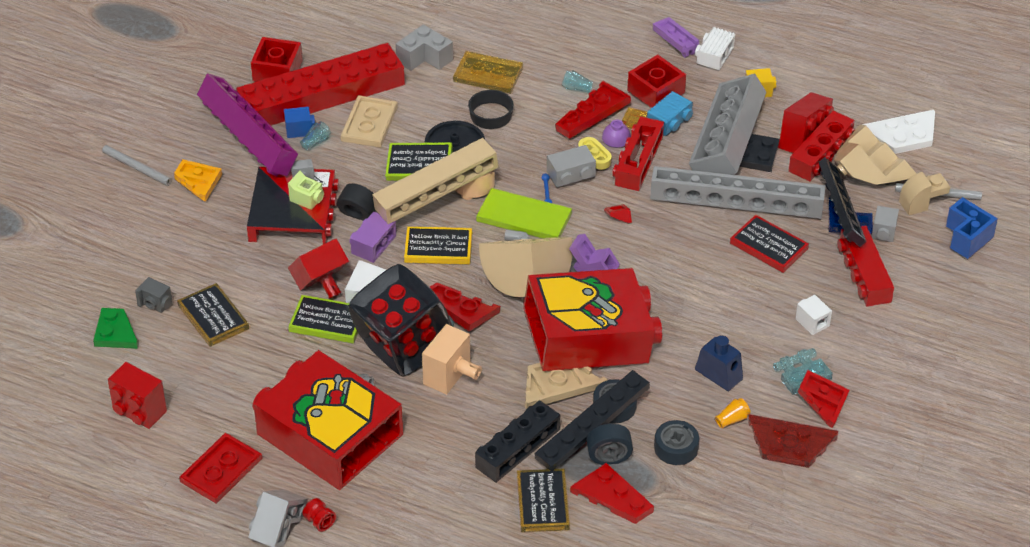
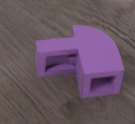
[569,233,620,272]

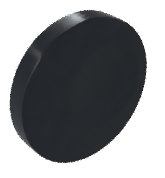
[424,120,485,153]

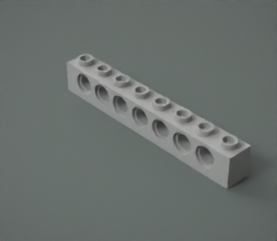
[650,166,825,219]

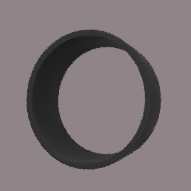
[468,90,514,129]

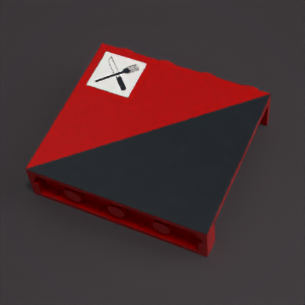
[247,167,339,244]

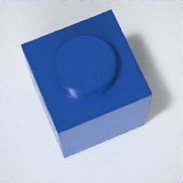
[284,107,315,138]

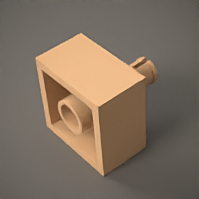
[422,324,482,395]

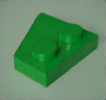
[93,308,138,349]

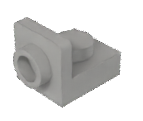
[291,159,315,180]

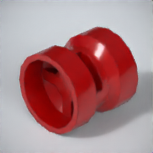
[302,498,336,532]

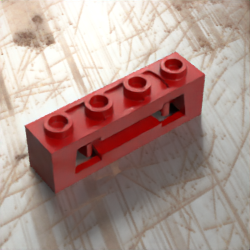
[612,116,664,191]

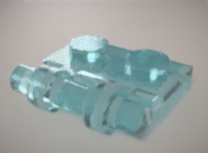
[773,348,833,395]

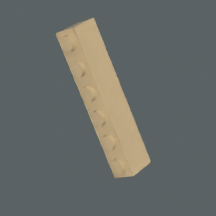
[372,138,498,224]

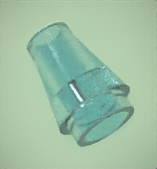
[562,70,593,93]
[300,121,331,151]

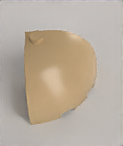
[479,237,572,297]

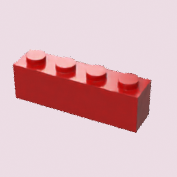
[837,226,894,307]

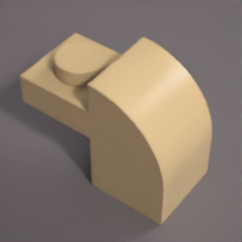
[899,172,950,215]

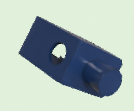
[695,335,743,392]

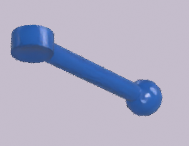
[541,173,552,203]

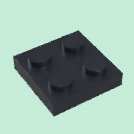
[739,134,780,173]

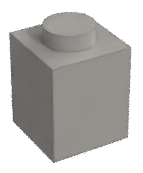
[872,206,899,242]

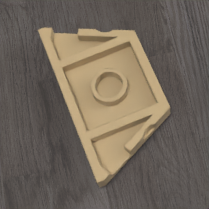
[525,363,607,409]

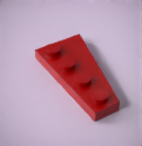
[555,81,631,139]

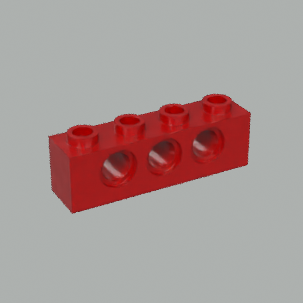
[789,110,855,182]

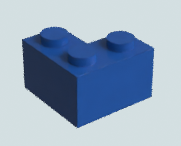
[946,197,998,259]

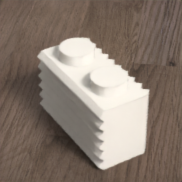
[695,27,735,71]

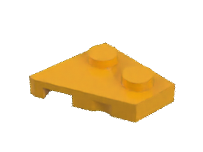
[174,159,222,201]

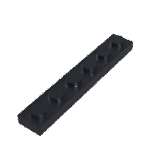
[819,157,867,247]
[534,370,650,472]

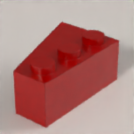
[778,92,834,153]

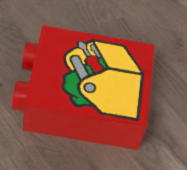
[523,268,662,371]
[252,350,403,491]

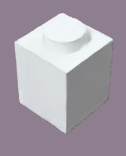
[796,295,832,335]

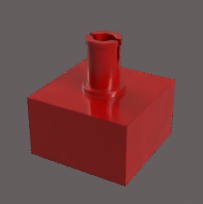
[288,238,349,299]

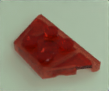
[748,414,839,468]

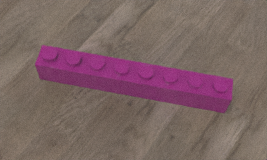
[197,73,298,176]

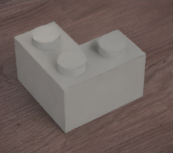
[396,24,453,71]
[248,489,308,547]

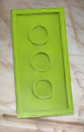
[476,188,572,239]

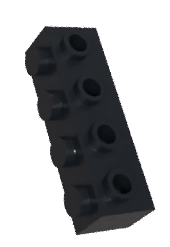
[475,400,560,483]

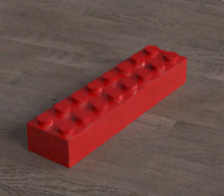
[236,43,405,126]

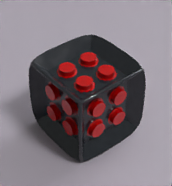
[349,264,452,376]

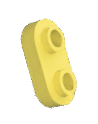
[578,137,612,170]

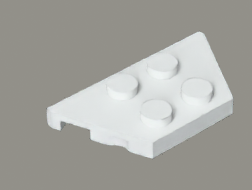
[862,110,935,154]

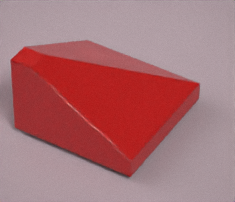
[604,204,632,223]

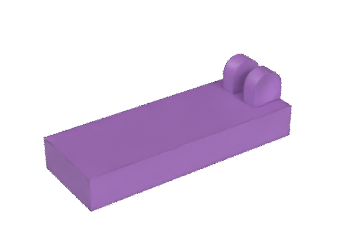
[653,17,699,58]

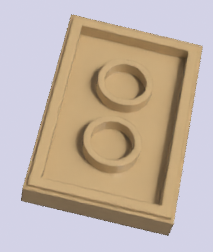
[341,96,398,148]

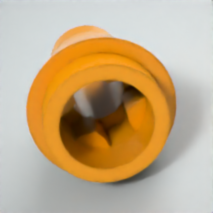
[715,398,751,429]

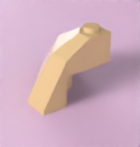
[834,125,916,185]

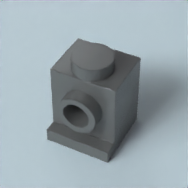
[135,277,172,313]

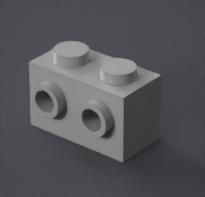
[547,145,596,187]

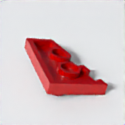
[430,283,501,331]

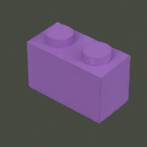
[349,212,396,263]

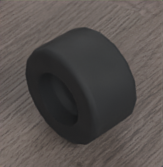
[337,183,376,221]

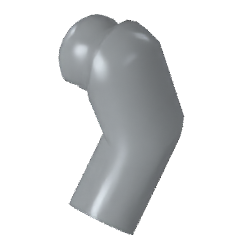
[504,229,531,241]

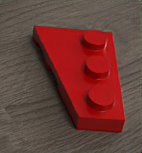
[570,463,654,524]

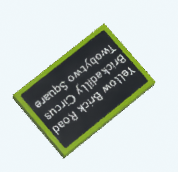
[385,143,453,181]
[288,295,358,344]

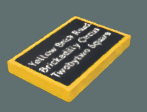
[404,226,472,264]

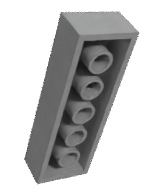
[689,73,766,175]

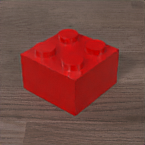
[251,37,303,82]
[627,54,686,108]
[108,362,167,429]

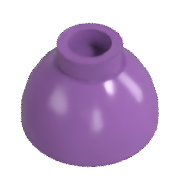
[602,119,631,148]

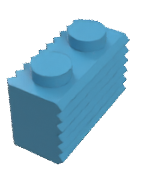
[647,91,693,136]

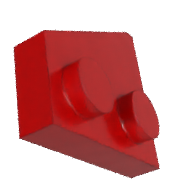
[797,370,850,428]

